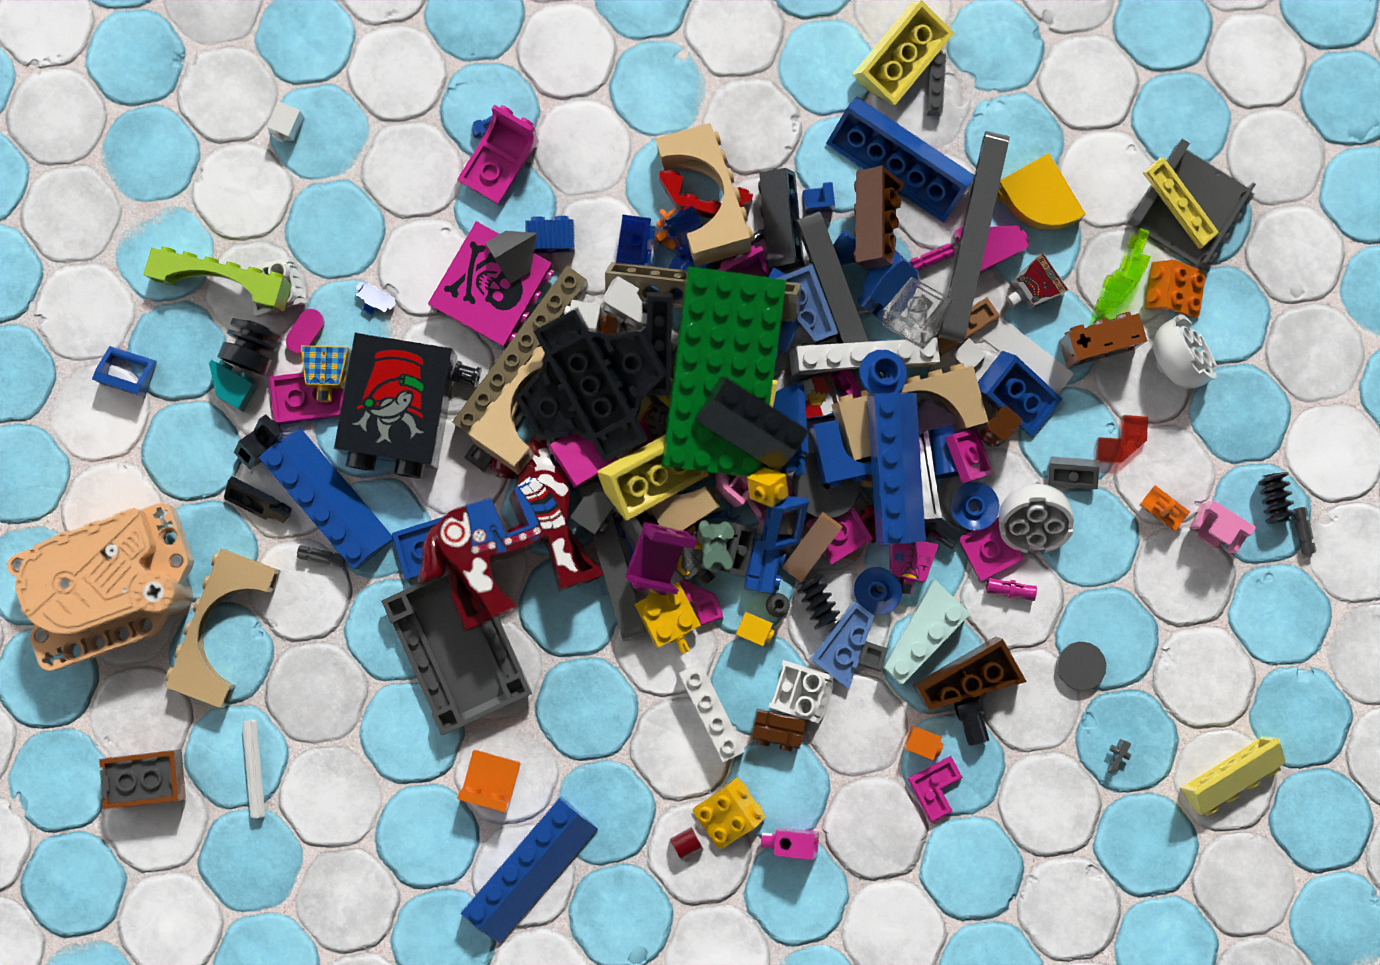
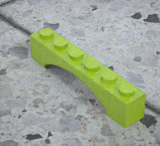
[143,246,292,312]

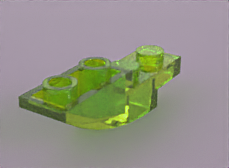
[1094,228,1151,320]

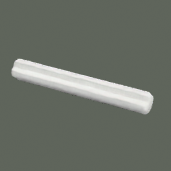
[242,720,265,819]

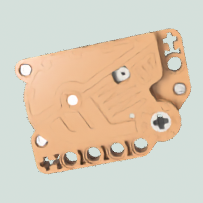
[7,503,194,671]

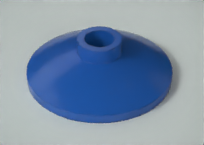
[951,482,1000,530]
[854,567,902,615]

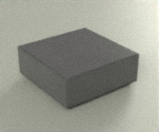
[858,641,888,672]

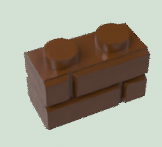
[979,406,1023,447]
[751,709,806,752]

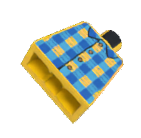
[301,345,351,402]

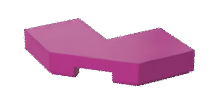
[672,580,724,626]

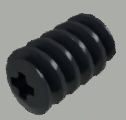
[1258,472,1296,524]
[797,574,840,630]

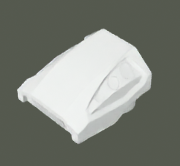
[246,257,306,317]
[768,660,833,723]

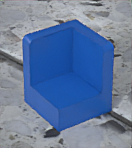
[803,182,835,214]

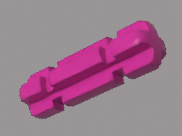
[909,243,955,271]

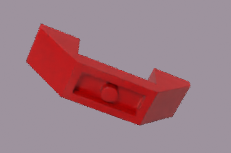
[659,170,753,219]

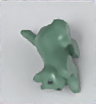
[697,518,734,573]

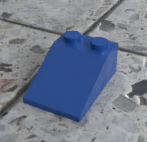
[978,351,1062,436]

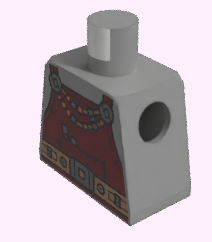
[1006,252,1068,310]

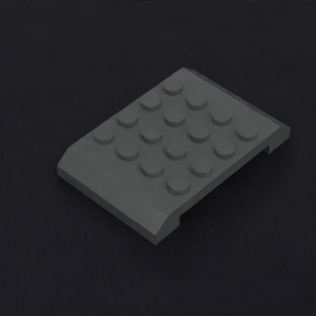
[381,570,533,736]

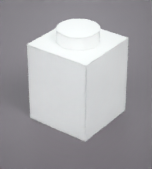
[267,101,305,142]

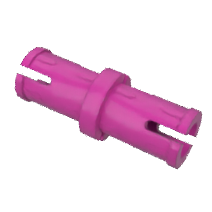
[985,578,1037,601]

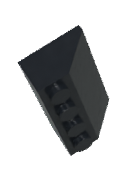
[694,376,809,471]

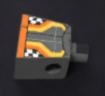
[675,525,716,586]

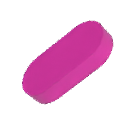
[286,309,325,354]

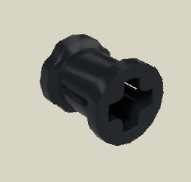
[452,361,482,388]

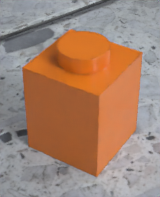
[903,725,944,760]

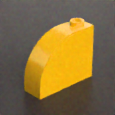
[997,153,1086,230]

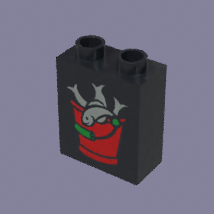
[334,333,458,479]

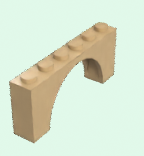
[655,123,754,267]
[469,346,545,475]
[831,363,988,460]
[616,395,721,531]
[165,548,281,708]

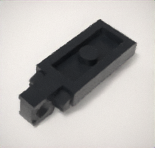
[224,476,292,523]

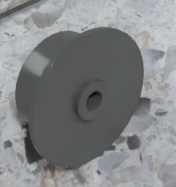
[792,452,860,518]

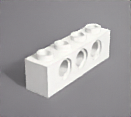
[679,662,745,762]

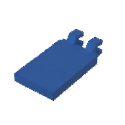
[766,382,808,478]
[392,517,443,580]

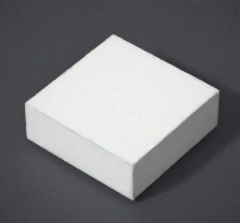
[952,338,986,367]

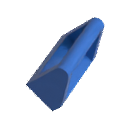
[92,346,157,398]
[761,496,809,551]

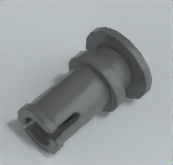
[766,593,790,617]

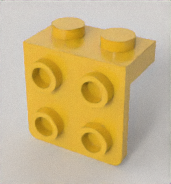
[693,777,766,849]

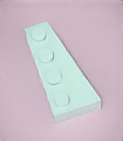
[882,579,970,685]

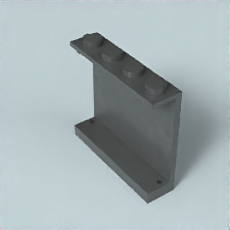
[1127,138,1256,269]

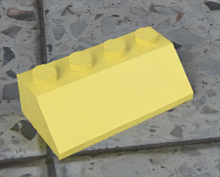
[852,0,954,105]
[597,435,708,520]
[1180,736,1286,816]

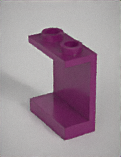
[625,522,697,596]

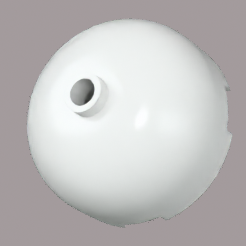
[1153,314,1217,388]
[999,484,1074,553]

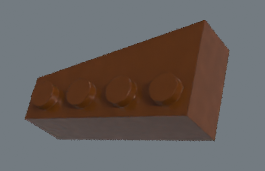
[854,166,904,270]
[912,637,1027,710]

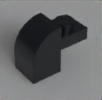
[234,414,283,470]

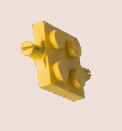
[634,582,701,655]

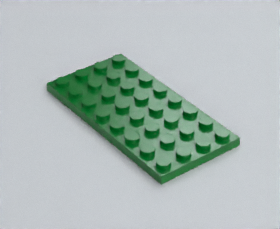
[662,266,786,476]

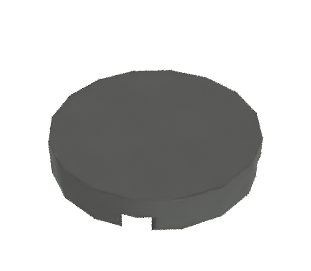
[1056,641,1107,690]

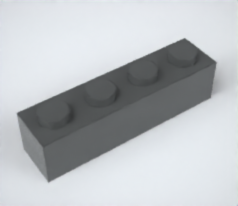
[926,53,946,116]

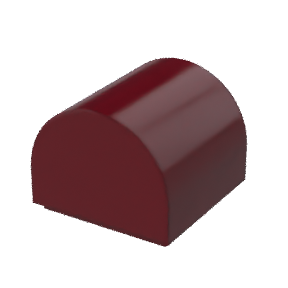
[670,826,704,861]

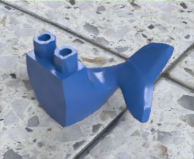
[809,231,920,323]

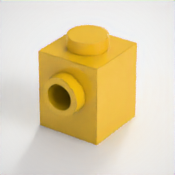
[747,467,788,507]
[735,612,775,646]

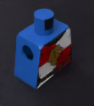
[801,371,839,422]

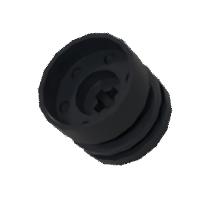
[217,318,281,376]

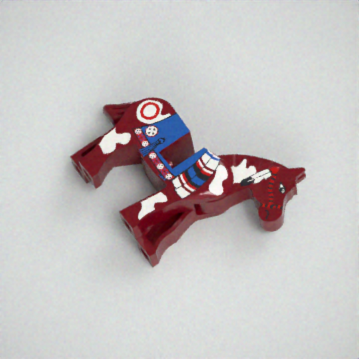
[418,434,604,632]

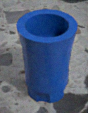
[930,425,959,479]

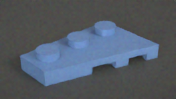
[776,264,839,342]
[810,601,874,689]

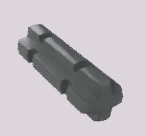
[1293,507,1316,555]
[297,546,345,567]

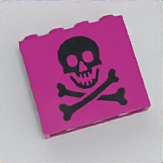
[427,221,554,350]

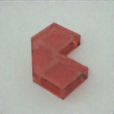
[1096,415,1148,464]

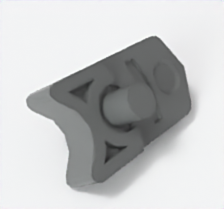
[1107,739,1131,774]

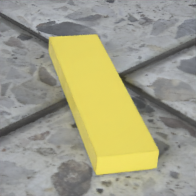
[1143,157,1219,248]

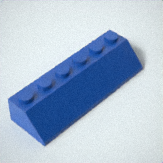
[826,97,974,223]
[867,393,926,545]
[259,429,394,570]
[460,796,598,943]

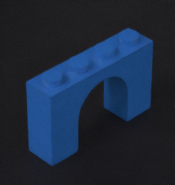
[809,420,872,488]

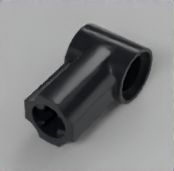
[925,519,963,549]
[953,696,990,746]

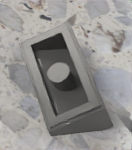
[1048,457,1100,489]

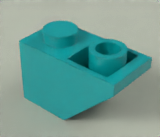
[209,359,258,412]

